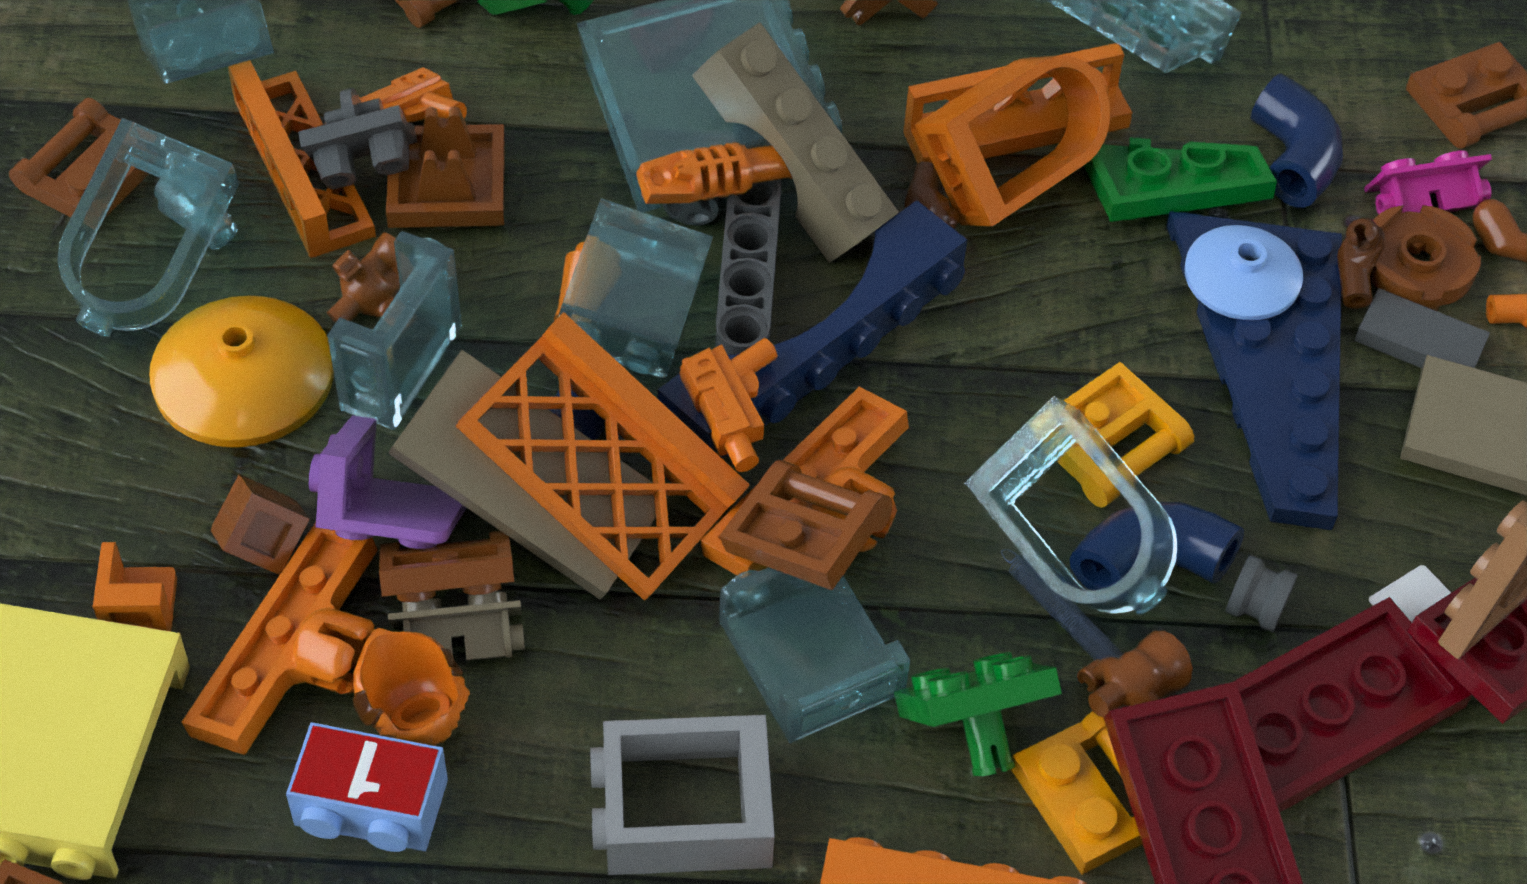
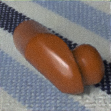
[1472,199,1527,263]

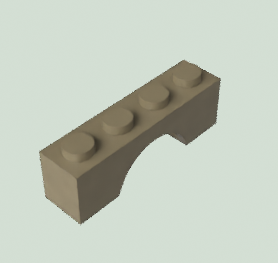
[692,22,899,263]

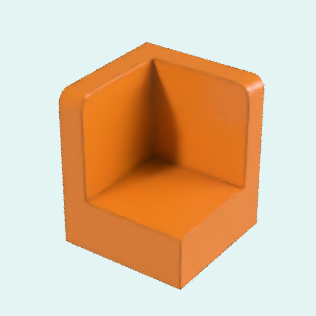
[93,542,177,632]

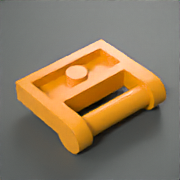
[1030,362,1194,508]
[1011,711,1142,875]

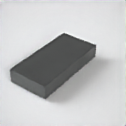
[1354,288,1490,368]

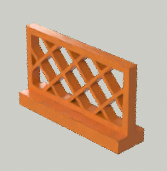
[456,312,750,601]

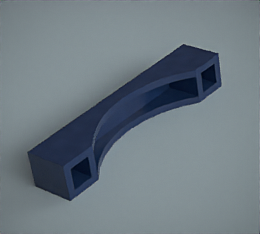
[658,200,967,458]

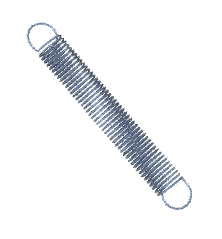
[1001,549,1123,660]

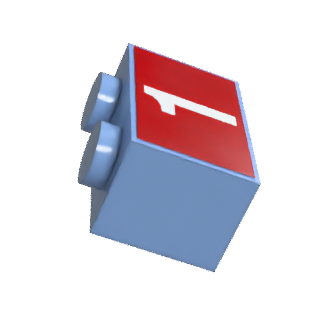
[286,722,448,852]

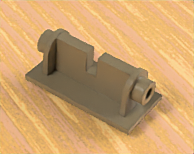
[388,592,525,661]

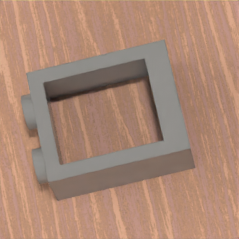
[590,715,775,875]

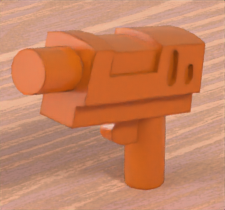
[325,67,467,124]
[680,338,778,472]

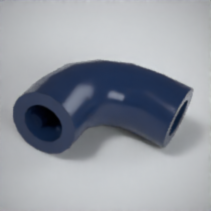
[1250,73,1343,208]
[1069,502,1244,598]

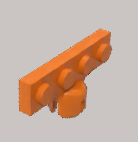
[700,386,909,584]
[181,522,378,755]

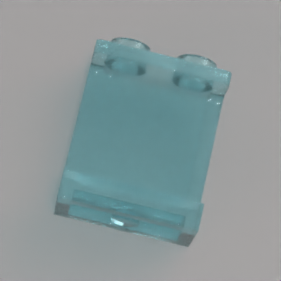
[127,0,274,84]
[558,198,713,378]
[327,231,462,430]
[719,567,910,743]

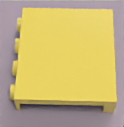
[0,603,190,880]

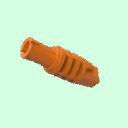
[636,142,793,204]

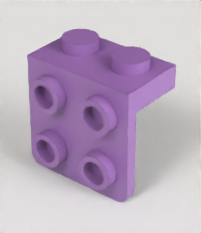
[309,416,467,549]

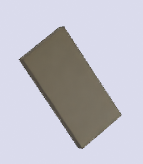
[388,350,670,599]
[1400,355,1527,495]

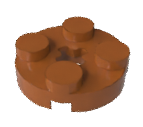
[1370,205,1481,311]

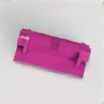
[1364,150,1492,215]

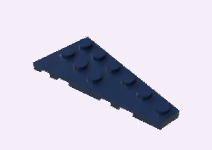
[1166,211,1342,530]

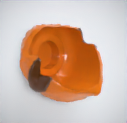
[353,628,470,746]

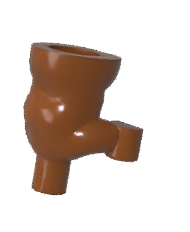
[327,232,425,331]
[1077,631,1193,717]

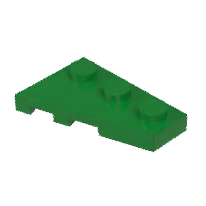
[1084,137,1277,222]

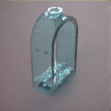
[58,118,239,337]
[965,396,1177,614]

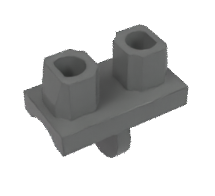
[298,88,417,190]

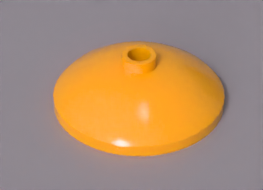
[149,296,334,447]

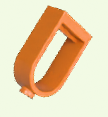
[915,56,1110,227]

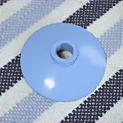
[1184,225,1303,321]

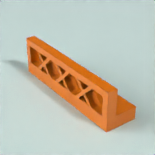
[903,43,1132,164]
[227,56,376,258]

